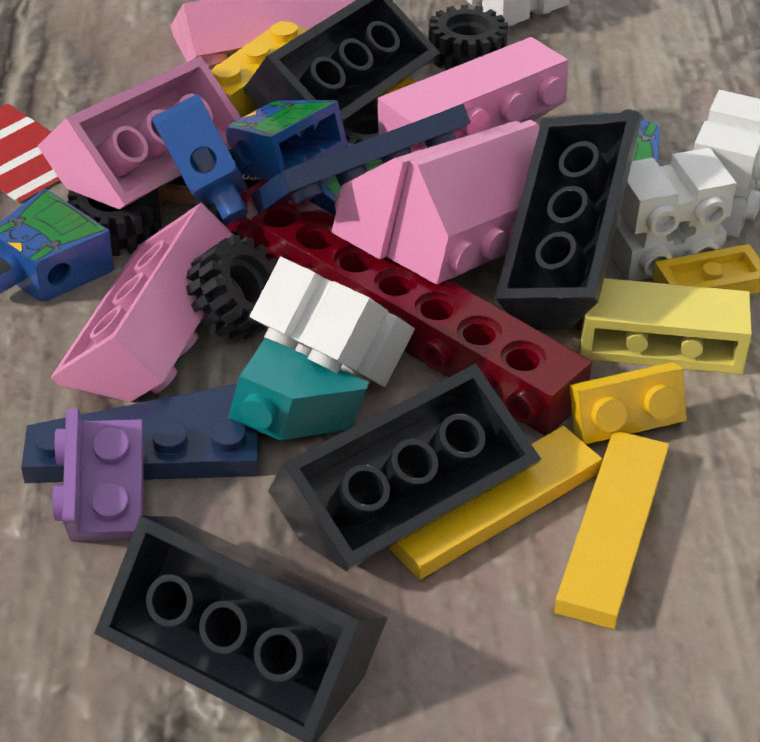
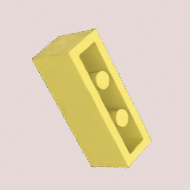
[580,278,752,375]

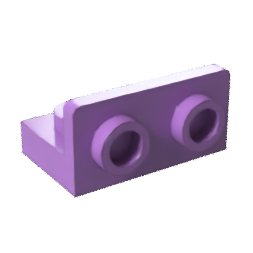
[52,408,144,542]

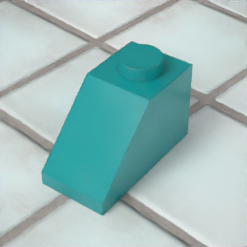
[228,337,370,440]

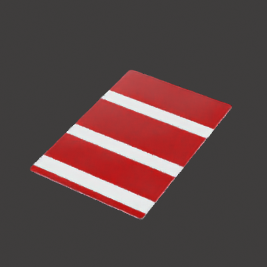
[0,104,60,202]

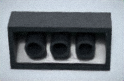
[243,0,440,130]
[495,112,642,330]
[268,364,541,571]
[94,515,388,742]

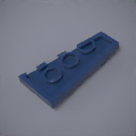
[250,104,471,214]
[21,384,258,483]

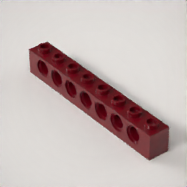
[225,179,592,436]

